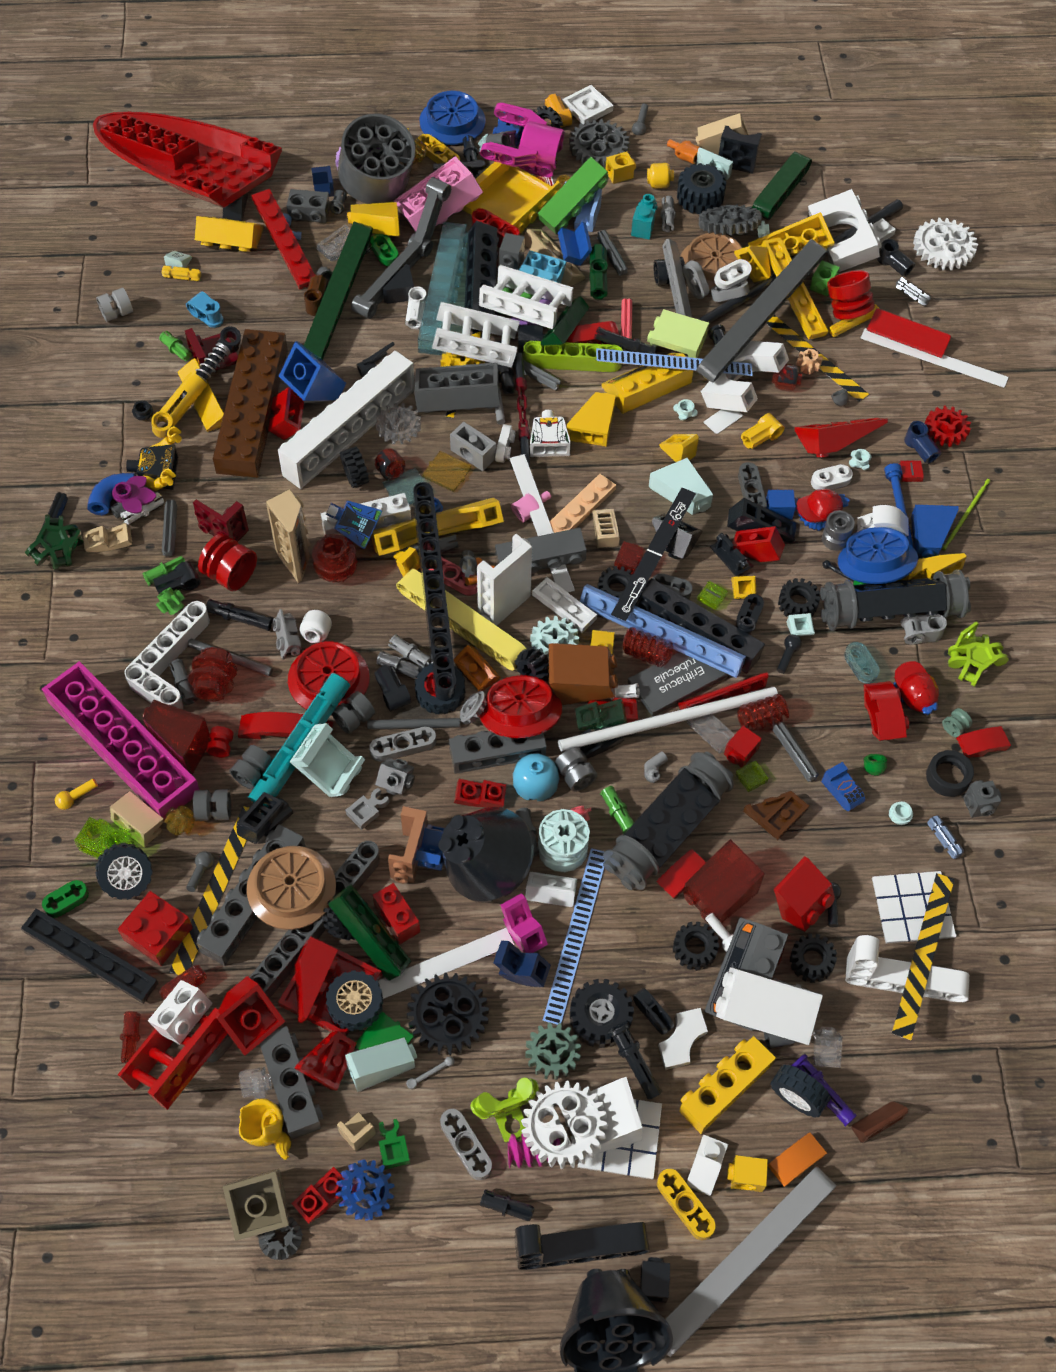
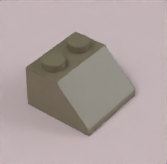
[223,1169,289,1241]

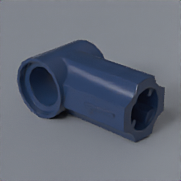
[904,421,942,464]

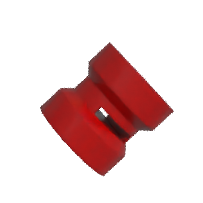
[206,726,234,758]

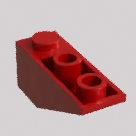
[295,937,338,1023]

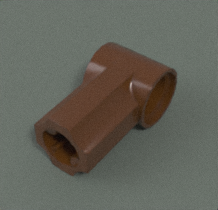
[304,274,328,316]

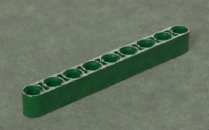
[303,221,373,360]

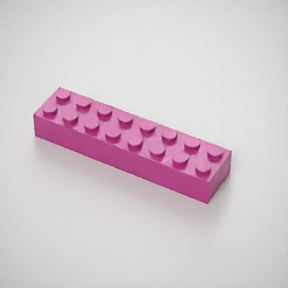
[42,661,200,821]

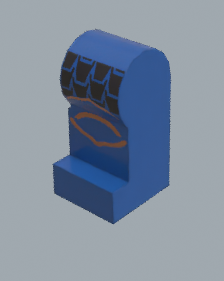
[821,762,865,811]

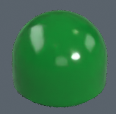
[864,754,887,776]

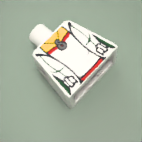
[530,410,570,457]

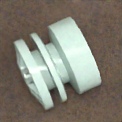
[538,809,590,872]

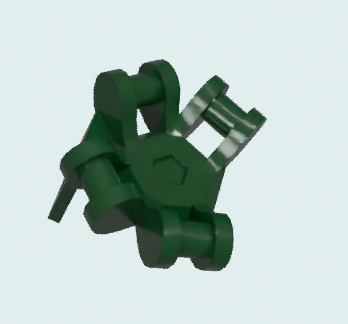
[25,514,84,570]

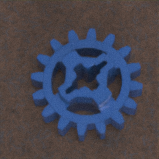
[336,1159,395,1221]

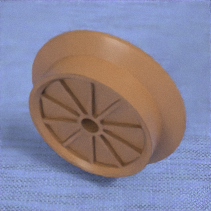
[680,233,742,291]
[247,846,336,930]

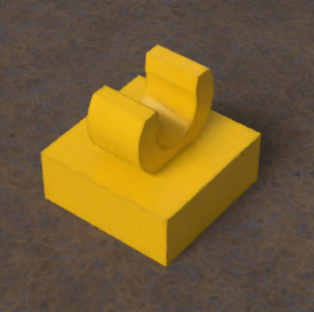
[393,547,420,577]

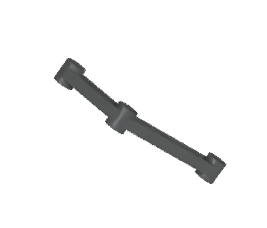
[351,177,452,319]

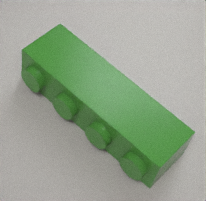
[538,156,608,234]

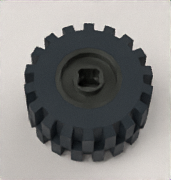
[677,163,726,214]

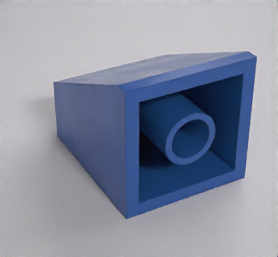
[279,341,346,401]

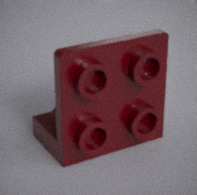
[184,328,238,371]
[193,499,249,542]

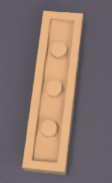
[550,474,616,533]

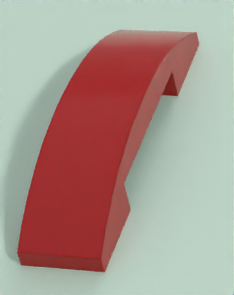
[238,712,333,740]

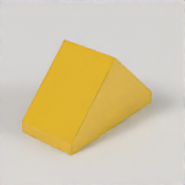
[734,246,771,282]
[659,434,699,462]

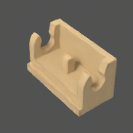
[110,791,164,848]

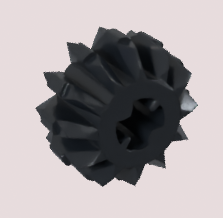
[514,646,549,682]

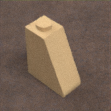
[696,113,749,154]

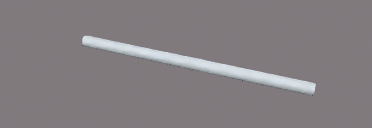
[558,687,778,752]

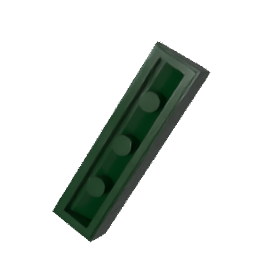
[540,296,589,346]
[329,884,412,981]

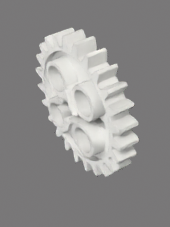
[913,218,978,270]
[521,1081,608,1169]

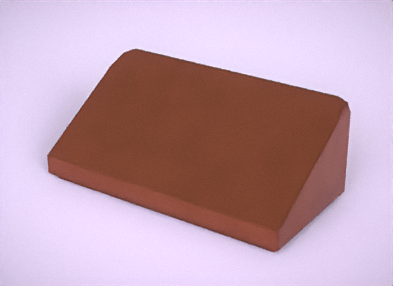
[851,1101,908,1143]

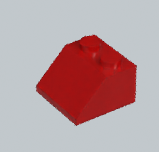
[774,856,835,932]

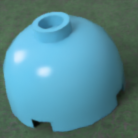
[513,753,559,801]

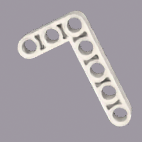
[125,601,210,716]
[845,935,970,1002]

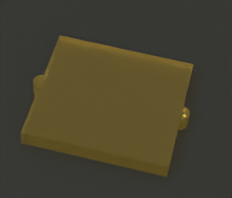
[422,451,472,492]

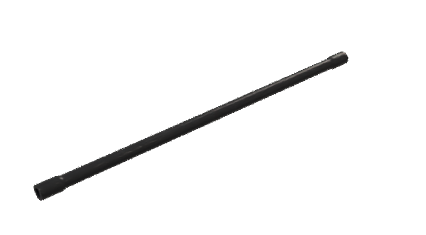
[698,199,903,324]

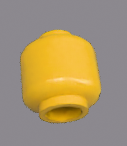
[647,163,674,189]

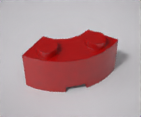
[864,681,909,741]

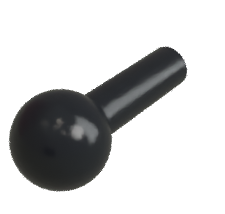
[777,634,802,674]
[828,882,841,927]

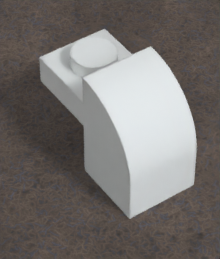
[857,505,909,536]

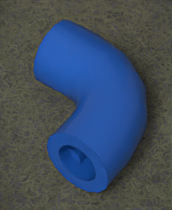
[87,473,137,515]

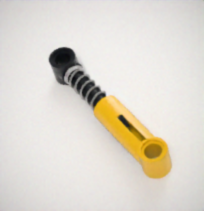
[152,326,241,438]

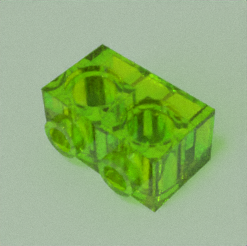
[74,817,136,859]

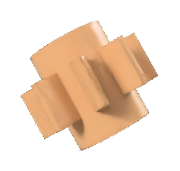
[796,349,823,374]

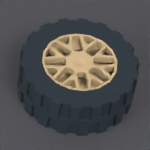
[326,970,383,1031]

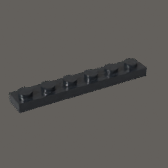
[21,909,158,1004]

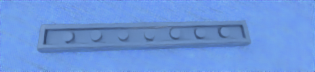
[580,584,746,678]

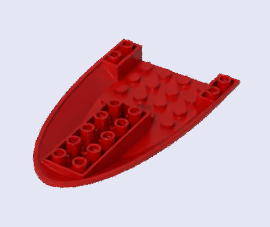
[93,111,282,208]

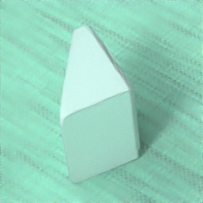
[164,251,192,268]
[786,613,815,636]

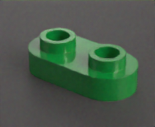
[370,234,398,266]

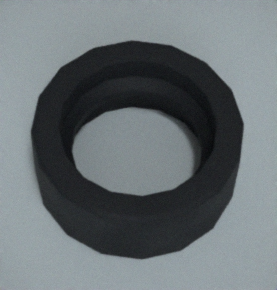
[926,750,974,797]

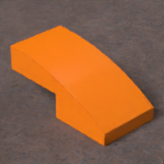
[767,1132,827,1187]

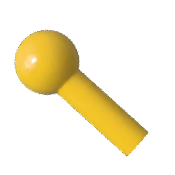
[55,778,98,810]

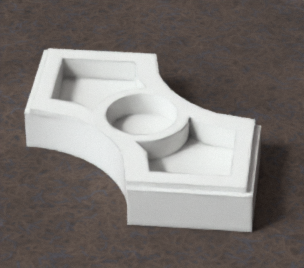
[658,1008,708,1070]

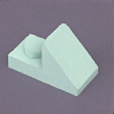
[696,148,733,180]

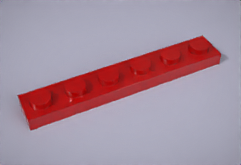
[252,189,315,290]

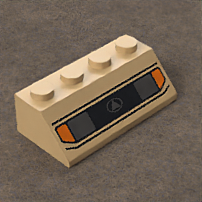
[266,489,310,583]

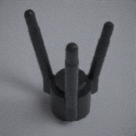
[356,342,395,378]

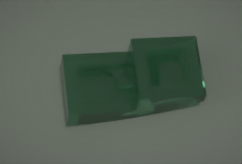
[575,698,627,730]

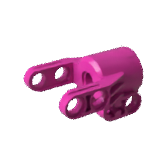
[480,103,565,178]

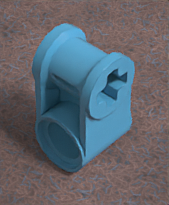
[186,291,224,328]

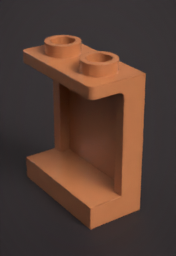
[388,806,428,884]

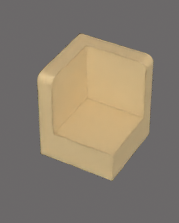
[337,1112,376,1152]

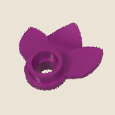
[112,476,156,514]

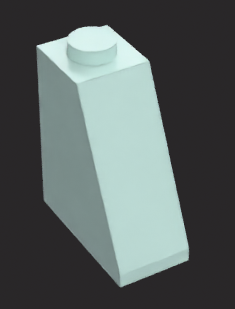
[649,458,713,515]
[345,1038,417,1092]

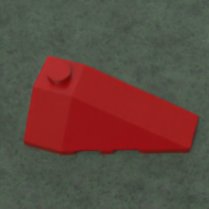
[795,418,888,457]

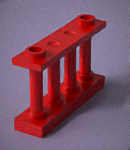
[118,1008,228,1110]

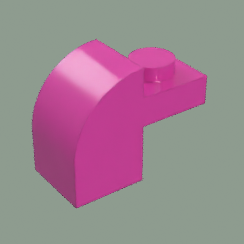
[500,893,548,953]

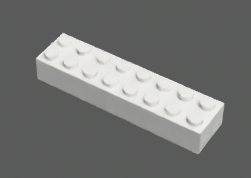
[278,351,415,489]

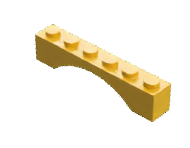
[371,498,504,556]

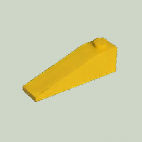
[748,212,835,256]

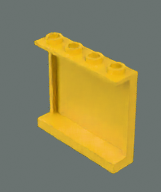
[462,155,560,234]

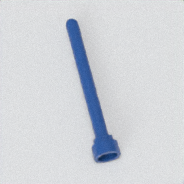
[884,463,914,548]

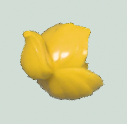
[239,1098,291,1160]

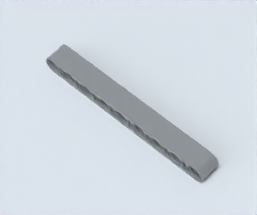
[665,1166,837,1357]

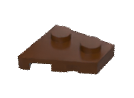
[743,791,810,840]

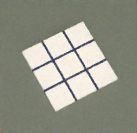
[872,871,956,944]
[577,1099,662,1179]

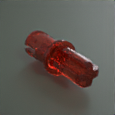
[120,1011,141,1064]

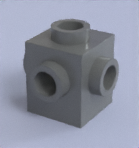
[375,758,415,795]
[964,780,1001,818]

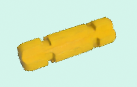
[162,265,201,281]

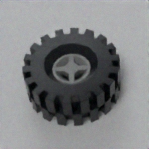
[569,979,634,1048]

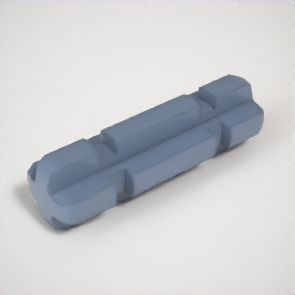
[927,815,964,859]

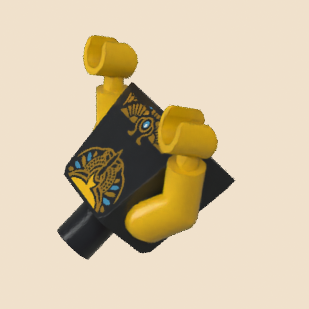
[126,426,182,491]

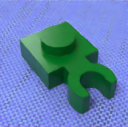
[379,1119,410,1170]

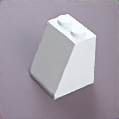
[565,1077,642,1157]

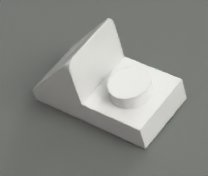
[687,1134,728,1196]

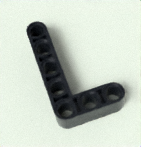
[514,1222,650,1270]

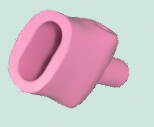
[511,491,551,523]

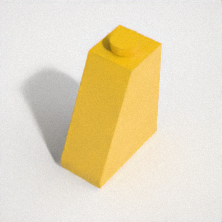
[347,202,400,236]
[566,392,616,447]

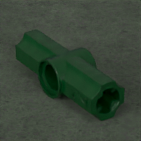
[589,244,608,300]

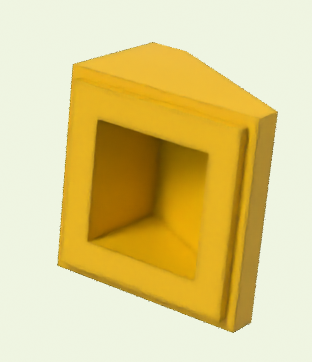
[731,576,756,599]

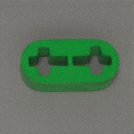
[42,880,89,918]

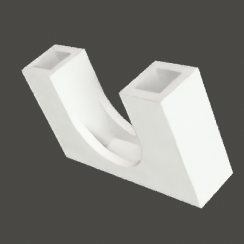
[808,189,881,272]
[701,341,789,412]

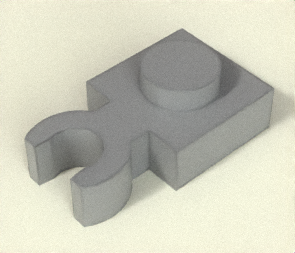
[345,788,389,830]

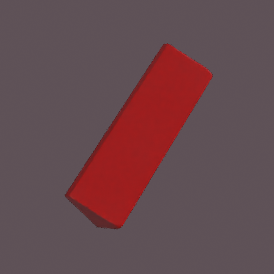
[867,308,951,358]
[678,672,769,710]

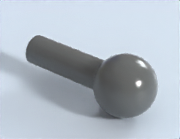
[632,104,649,135]
[186,851,214,892]

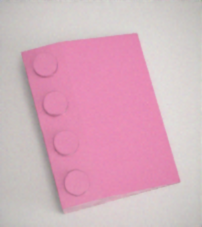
[394,156,483,232]

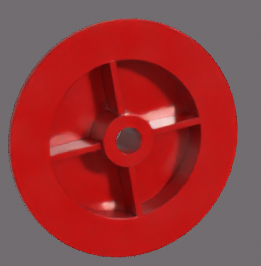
[288,641,370,715]
[480,675,562,738]

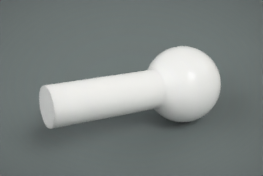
[705,913,733,952]

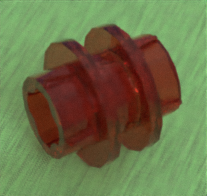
[312,534,357,582]
[188,647,238,702]

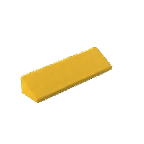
[178,358,224,432]

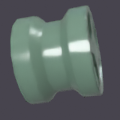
[942,708,972,737]

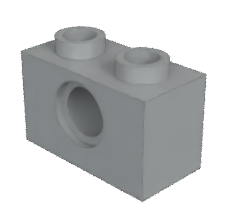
[450,422,496,471]

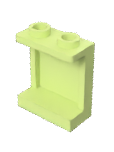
[647,309,709,358]

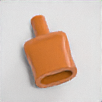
[667,139,701,164]

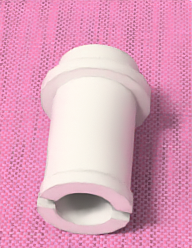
[611,683,640,700]

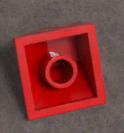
[215,976,286,1056]

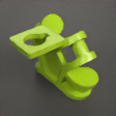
[948,621,1009,687]
[470,1078,539,1143]

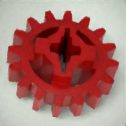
[925,405,971,447]

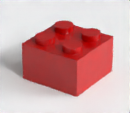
[118,891,193,966]

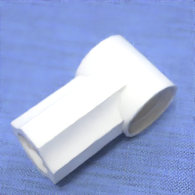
[405,287,427,330]

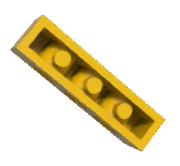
[679,1036,776,1134]

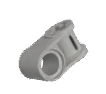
[901,614,947,645]

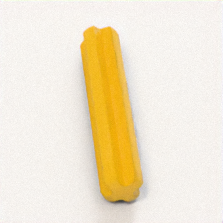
[829,304,880,337]

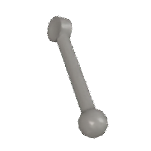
[406,1056,455,1090]

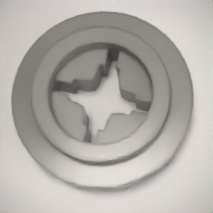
[460,691,488,725]

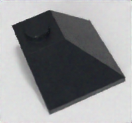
[652,513,703,560]

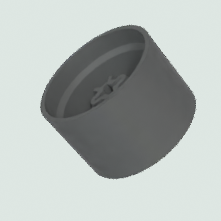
[338,114,415,204]

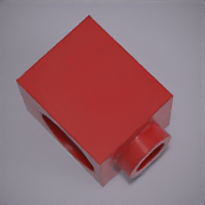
[724,725,762,768]

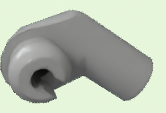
[644,751,668,783]

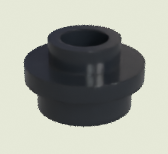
[132,400,154,420]

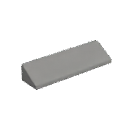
[662,238,692,318]

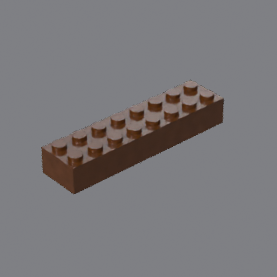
[213,329,288,478]

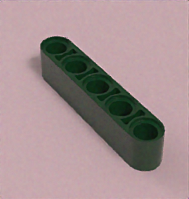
[752,151,812,220]

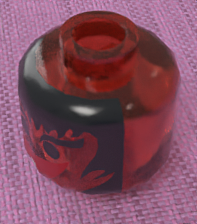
[772,363,803,391]
[374,448,406,480]

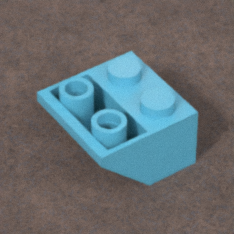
[519,250,566,300]

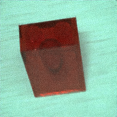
[143,700,211,775]
[683,839,765,923]

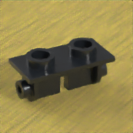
[710,533,754,577]

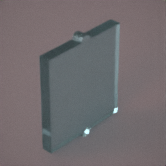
[383,468,426,505]

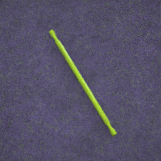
[942,479,990,551]

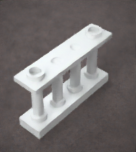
[479,265,573,329]
[432,302,520,368]

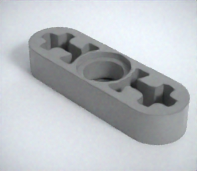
[370,727,436,762]
[440,1109,492,1180]

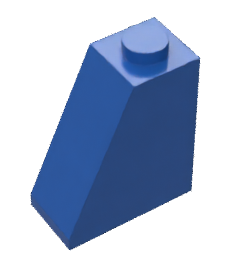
[911,504,959,559]

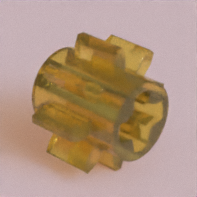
[413,138,427,163]
[164,806,195,835]

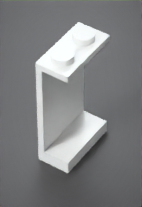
[715,967,823,1045]

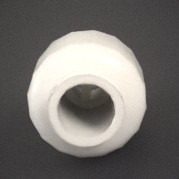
[300,610,332,643]

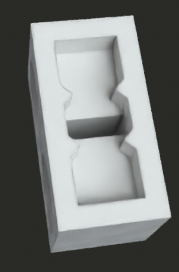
[148,980,213,1045]

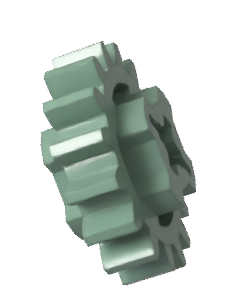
[525,1022,581,1080]

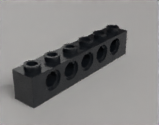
[464,220,499,332]
[635,578,765,674]

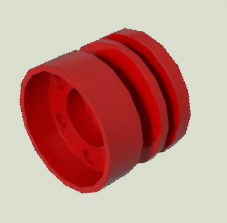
[827,270,875,319]
[198,533,257,592]

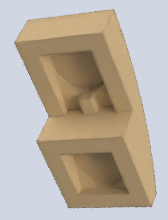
[83,523,132,552]

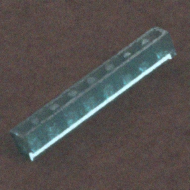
[418,222,468,355]

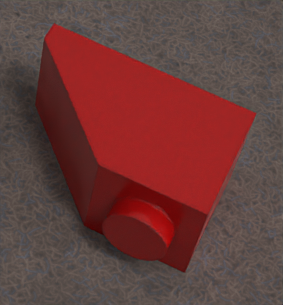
[732,526,785,562]

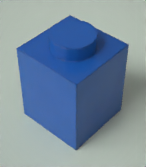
[766,490,798,520]

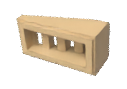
[592,509,620,548]

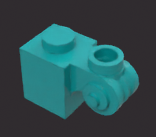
[631,194,658,240]

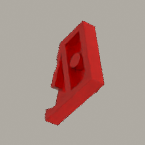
[295,1031,356,1090]

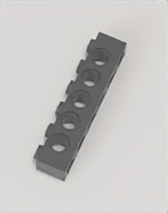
[197,824,306,966]

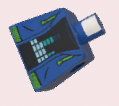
[326,501,382,549]

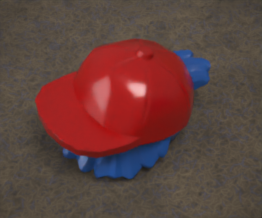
[796,489,850,530]
[894,661,939,715]

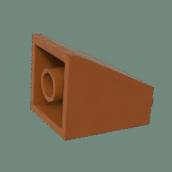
[549,643,618,705]

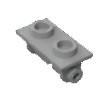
[272,609,302,659]

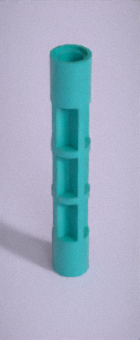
[248,673,351,807]

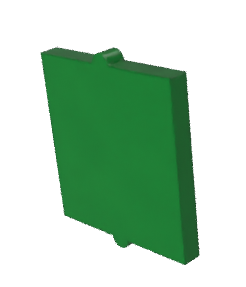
[355,1012,413,1051]

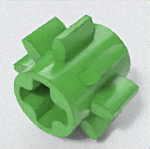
[156,587,185,615]

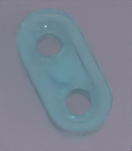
[844,642,880,684]

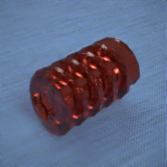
[623,627,674,668]
[737,694,789,731]

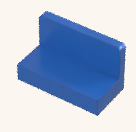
[558,222,592,266]

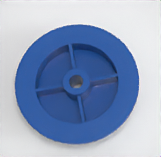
[419,91,486,145]
[838,527,918,584]

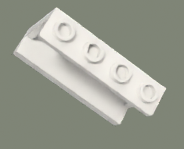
[477,534,532,626]

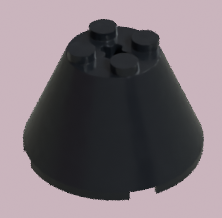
[439,807,534,903]
[560,1269,673,1372]

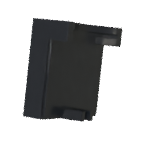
[719,125,762,174]

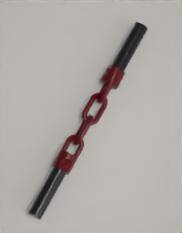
[515,353,530,466]

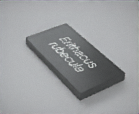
[628,652,728,717]

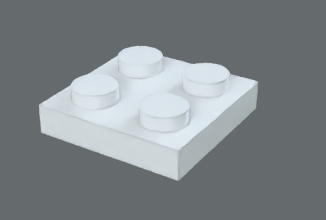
[562,85,613,125]

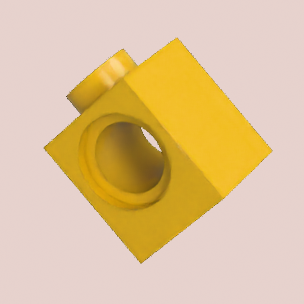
[606,152,636,184]
[727,1155,768,1192]

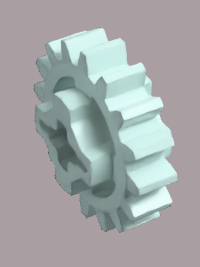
[530,616,579,658]

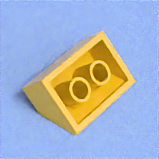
[195,216,264,252]

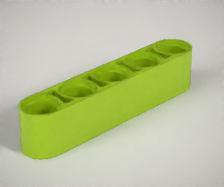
[523,341,623,372]

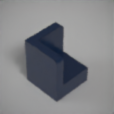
[311,166,334,197]

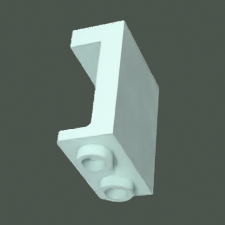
[290,723,365,797]

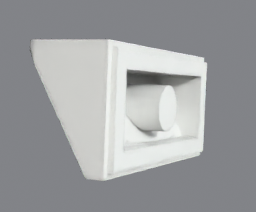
[525,872,577,907]

